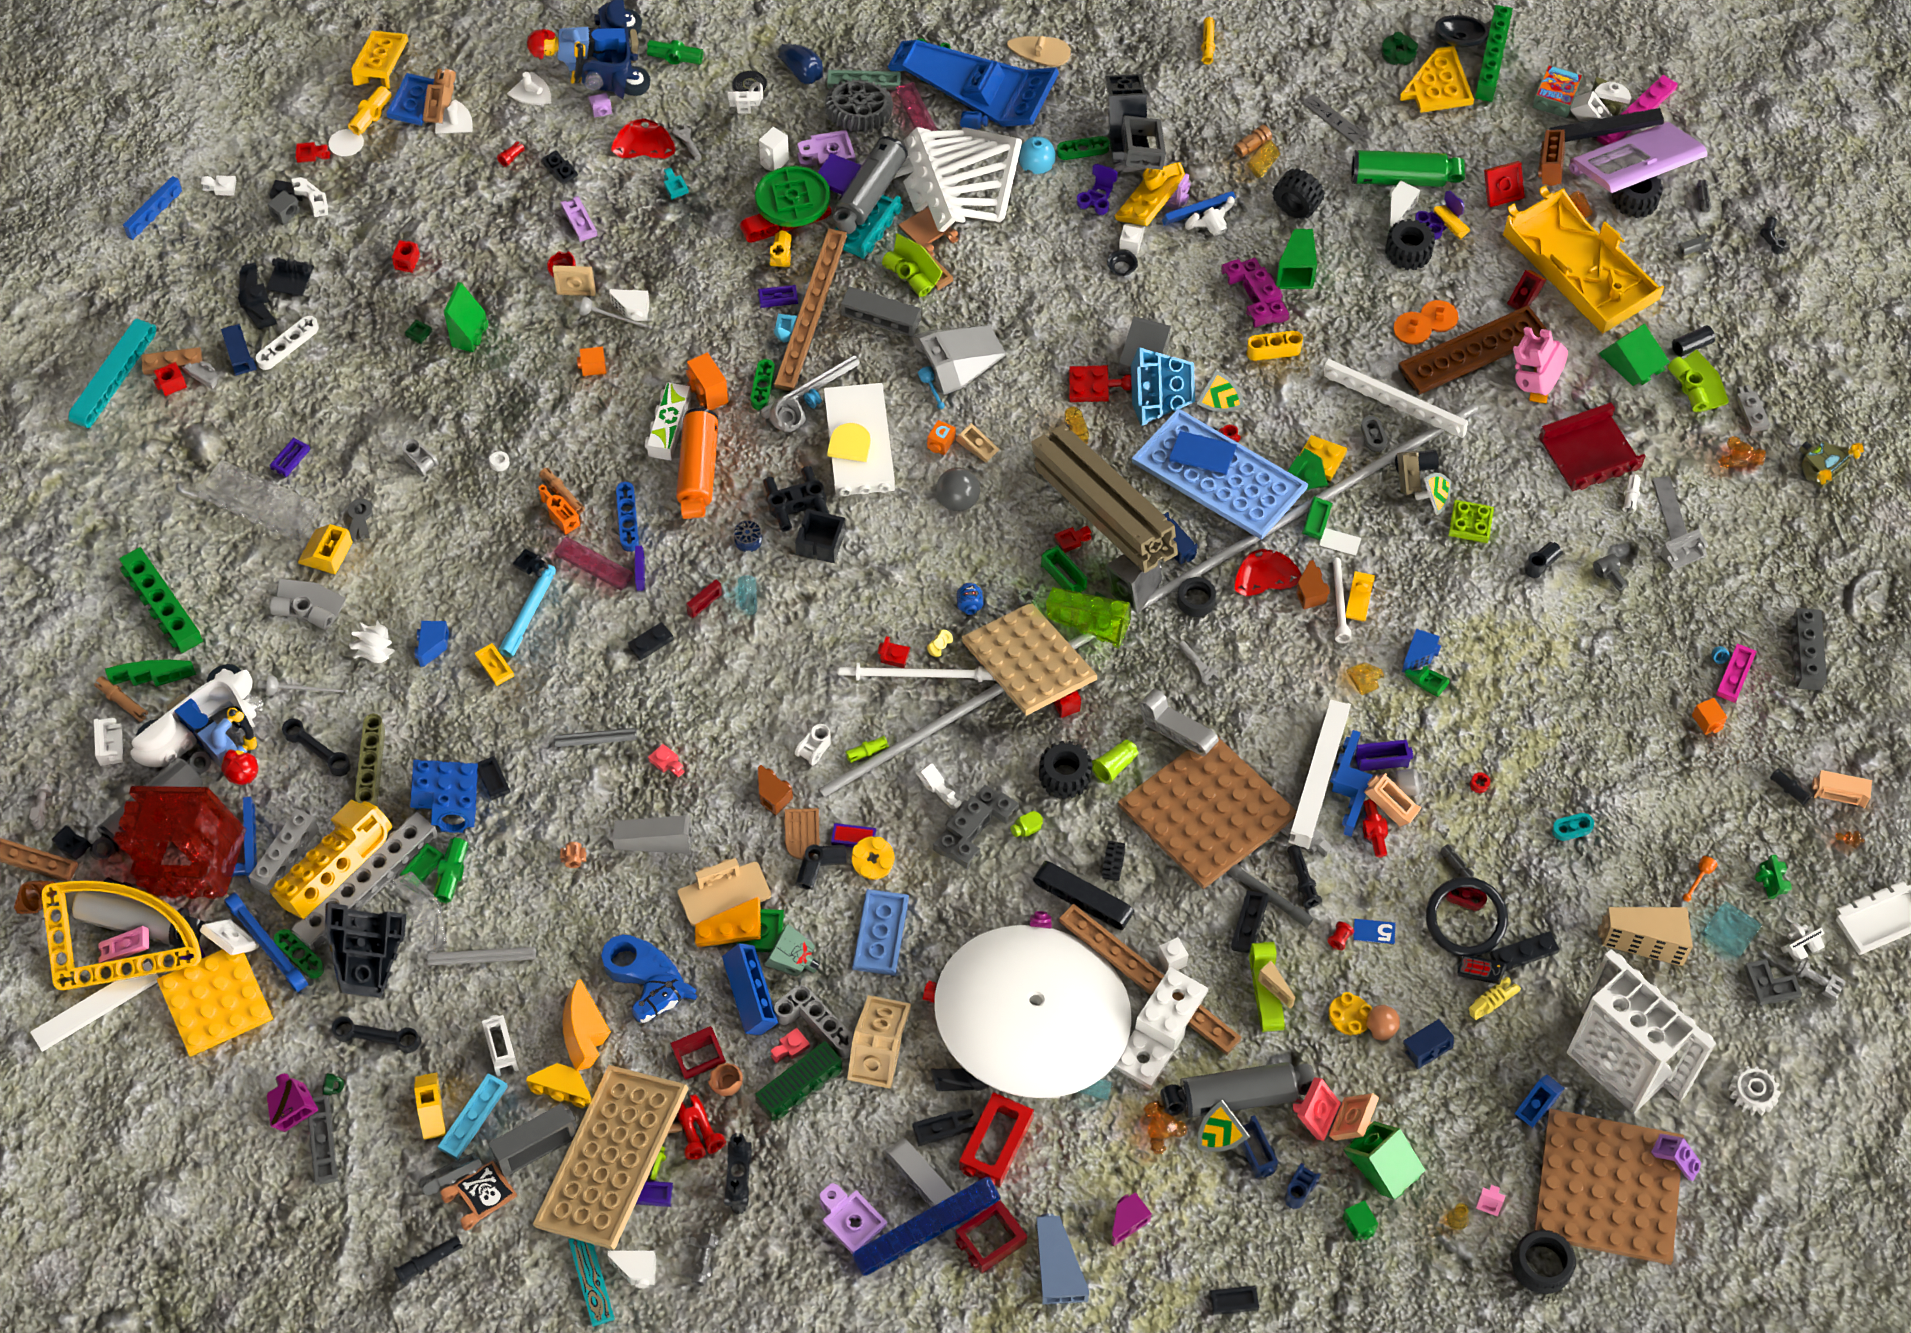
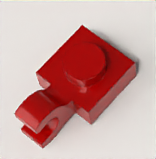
[296,142,330,163]
[1055,526,1092,553]

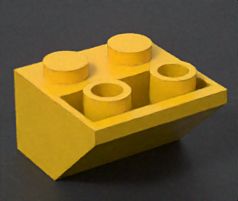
[298,524,352,575]

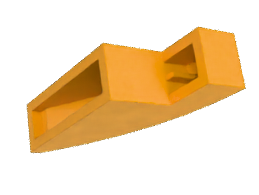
[562,979,611,1071]

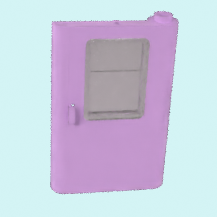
[1569,122,1707,193]

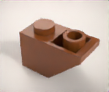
[1296,560,1330,610]
[758,765,793,815]

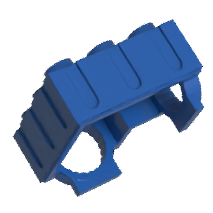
[410,760,478,833]

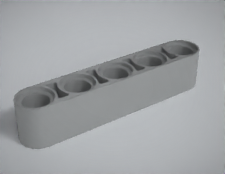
[885,1138,974,1233]

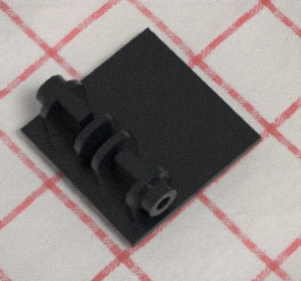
[266,257,314,296]

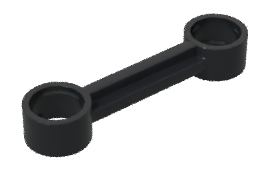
[282,718,351,777]
[331,1016,420,1053]

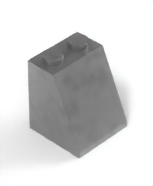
[1106,554,1162,613]

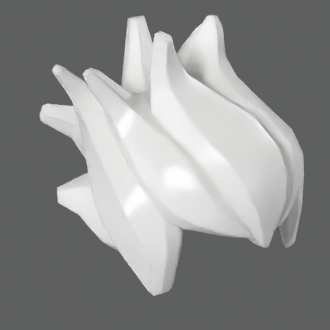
[349,620,395,663]

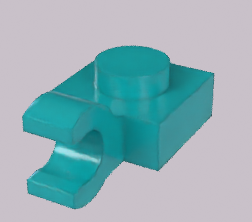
[663,167,689,199]

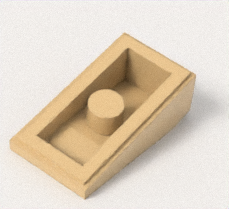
[956,423,1000,463]
[1258,961,1295,1009]

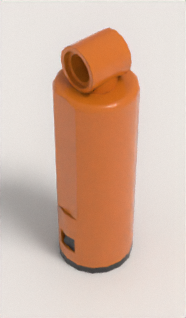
[676,408,719,519]

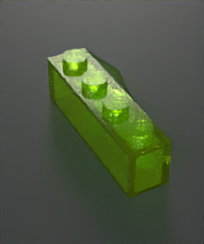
[1046,587,1131,649]

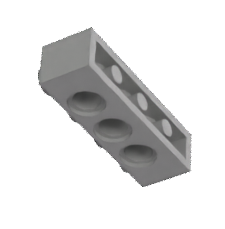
[248,809,319,897]

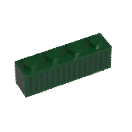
[755,1041,842,1122]

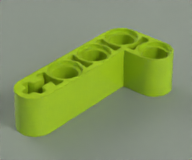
[1249,941,1285,1032]

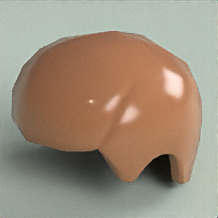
[1366,1005,1400,1041]
[708,1063,743,1097]

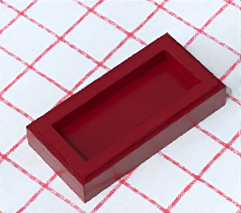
[686,579,722,618]

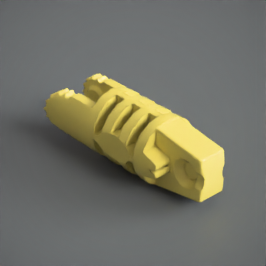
[1469,976,1521,1020]

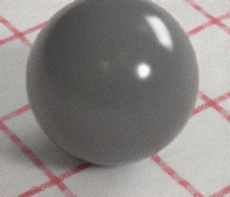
[936,467,980,511]

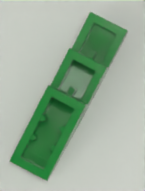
[105,659,197,687]

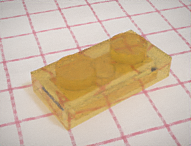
[1247,140,1281,178]

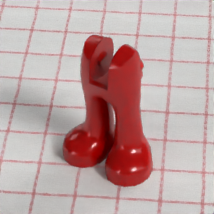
[677,1094,726,1160]

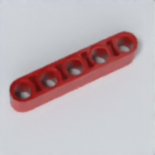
[739,206,832,243]

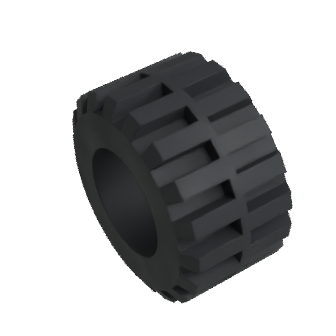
[1272,168,1325,220]
[1612,175,1663,218]
[1385,219,1435,270]
[1039,741,1092,799]

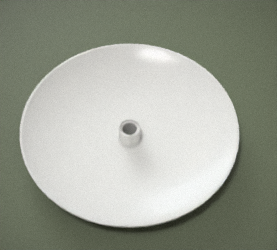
[934,925,1131,1098]

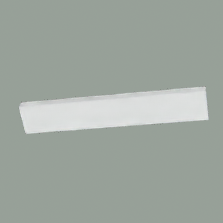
[30,961,159,1052]

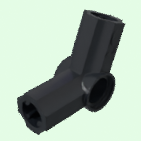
[795,844,847,890]

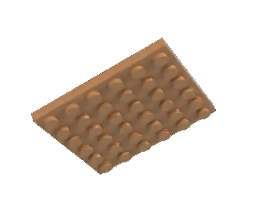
[1118,737,1297,889]
[1534,1109,1684,1265]

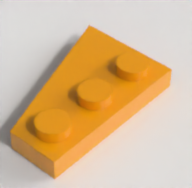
[695,897,761,947]

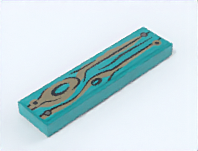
[568,1238,615,1327]

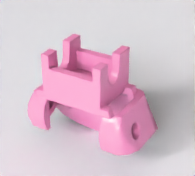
[1513,327,1568,396]

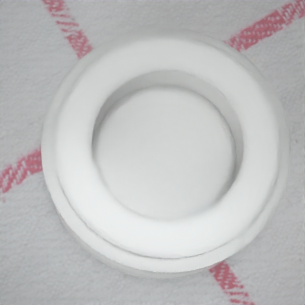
[489,451,510,471]

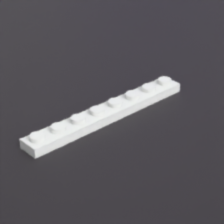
[1324,359,1468,438]

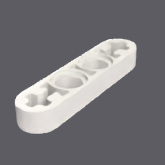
[256,316,319,370]

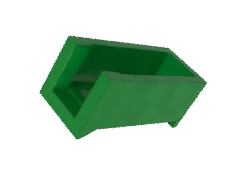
[1041,545,1088,599]

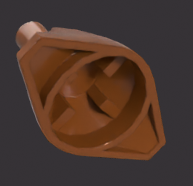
[14,880,56,914]

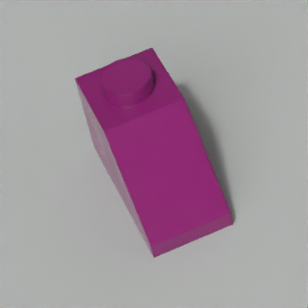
[1111,1192,1152,1246]

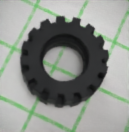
[1102,841,1126,881]

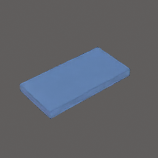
[852,889,909,976]

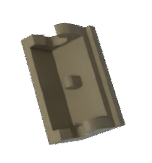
[1397,450,1422,495]

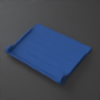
[1169,431,1237,476]

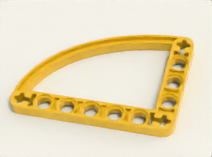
[42,881,201,990]

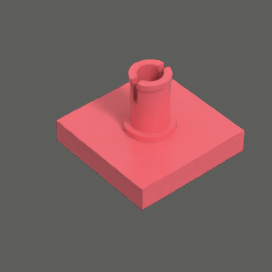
[1293,1077,1341,1141]

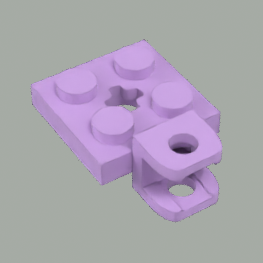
[797,130,856,168]
[820,1183,887,1255]

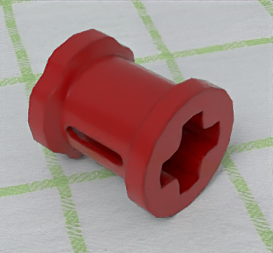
[1327,921,1354,950]

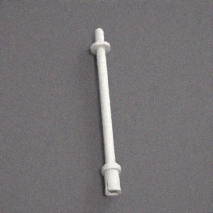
[836,663,996,682]

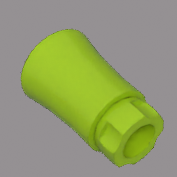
[1091,739,1139,784]

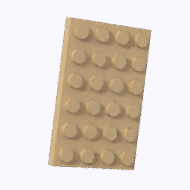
[962,603,1097,716]

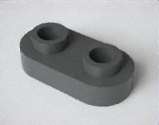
[1361,416,1387,452]

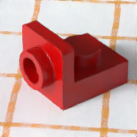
[878,636,910,668]

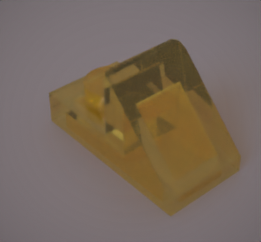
[1346,662,1384,695]

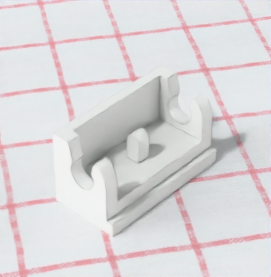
[94,718,124,766]

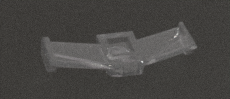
[392,871,447,954]

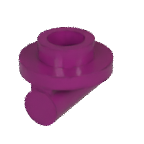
[1030,911,1051,929]

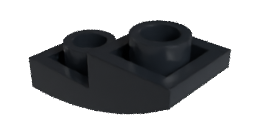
[541,150,578,184]

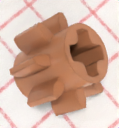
[560,842,586,868]

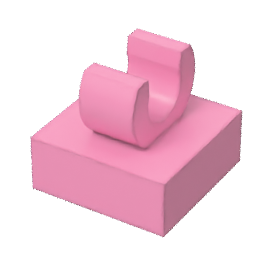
[1476,1185,1505,1216]

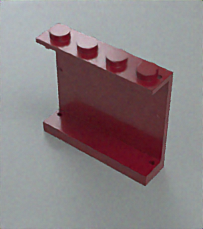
[1539,402,1646,492]

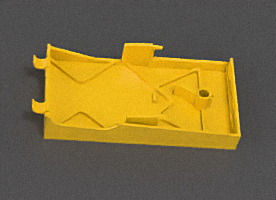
[1503,185,1664,334]

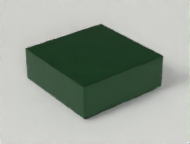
[405,319,432,344]

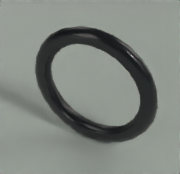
[1426,877,1508,957]

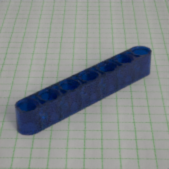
[852,1177,1001,1276]

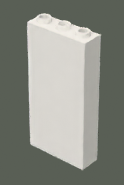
[824,383,895,496]

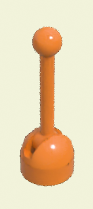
[1683,856,1718,902]

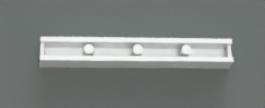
[1289,699,1351,849]

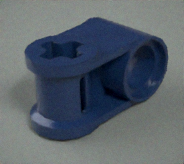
[1284,1163,1322,1209]

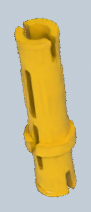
[1201,17,1215,65]

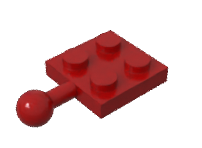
[1069,365,1132,402]

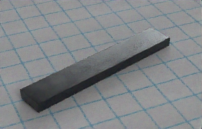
[1549,108,1664,142]

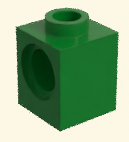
[1342,1200,1378,1241]

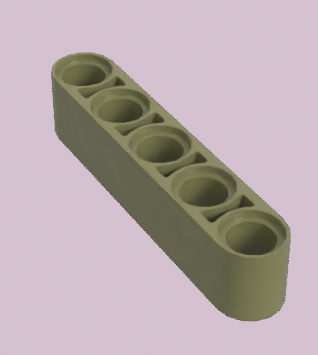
[355,713,385,806]

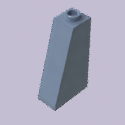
[1036,1214,1089,1305]

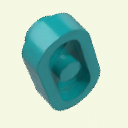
[1552,813,1594,841]

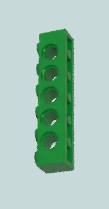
[1475,5,1513,102]
[119,547,203,654]

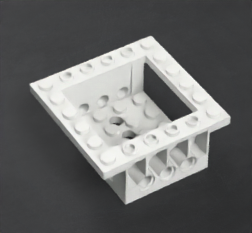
[1567,949,1716,1114]

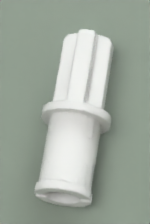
[1623,474,1641,513]

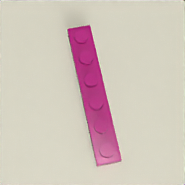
[1597,75,1678,146]

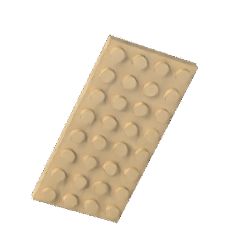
[533,1065,688,1250]

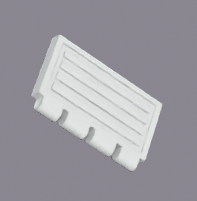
[1835,881,1911,955]

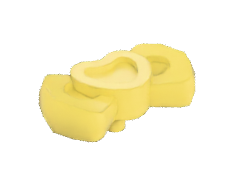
[927,630,953,657]

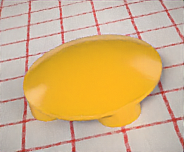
[1328,992,1372,1035]

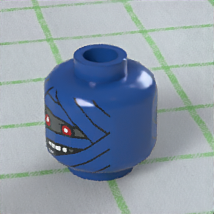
[956,583,983,615]

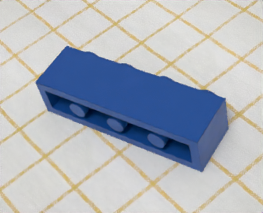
[722,944,778,1035]

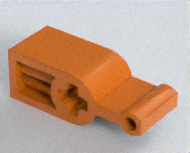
[538,484,580,535]

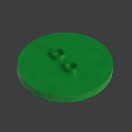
[755,166,830,227]

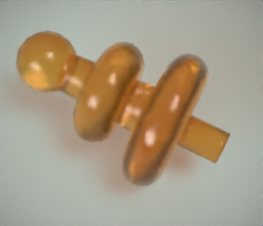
[1835,831,1865,848]

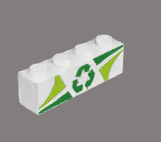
[645,382,691,460]

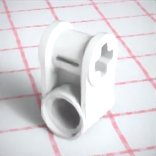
[795,724,831,766]

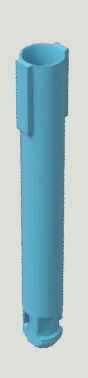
[498,564,556,657]

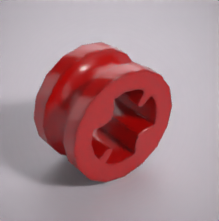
[1470,772,1490,793]

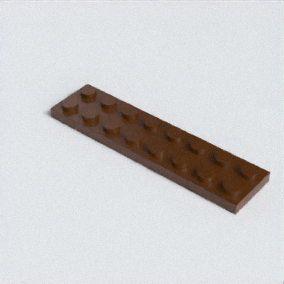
[1398,305,1548,395]

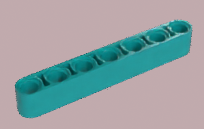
[68,319,156,428]

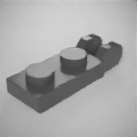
[419,1152,483,1196]

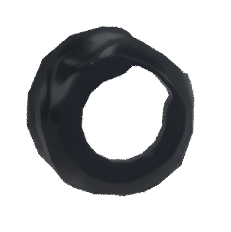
[1107,249,1138,276]

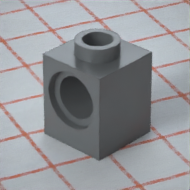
[267,190,300,225]

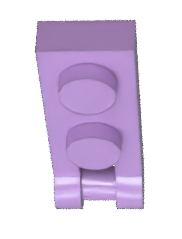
[560,196,597,242]

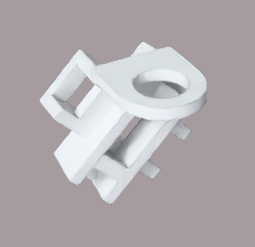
[728,82,763,114]

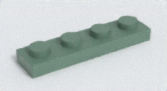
[827,70,901,90]

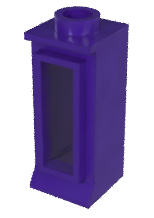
[1355,740,1413,772]

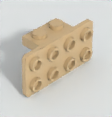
[678,858,771,926]

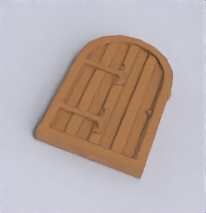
[785,808,820,860]

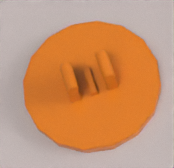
[1421,300,1459,332]
[1393,312,1432,345]

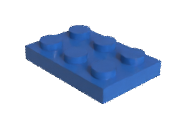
[386,73,434,126]

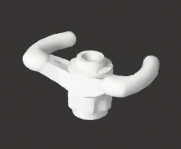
[1185,196,1235,236]

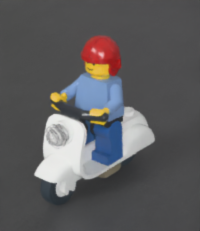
[130,664,264,785]

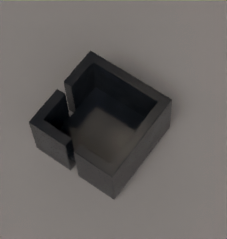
[795,509,846,564]

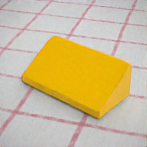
[1433,205,1470,240]

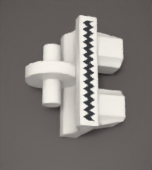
[1781,923,1825,962]

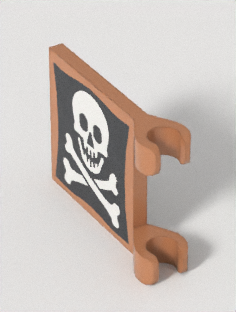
[441,1161,517,1231]

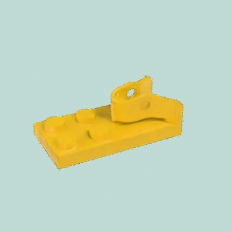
[351,30,408,89]
[1115,162,1185,226]

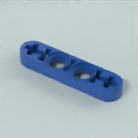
[616,482,639,552]

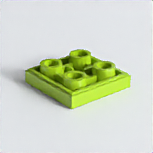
[1448,500,1494,543]

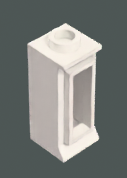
[482,1015,519,1077]

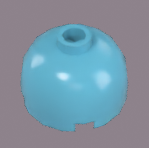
[1019,136,1056,174]

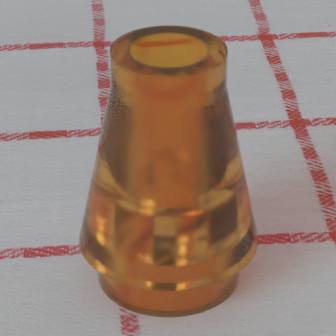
[1569,190,1593,219]

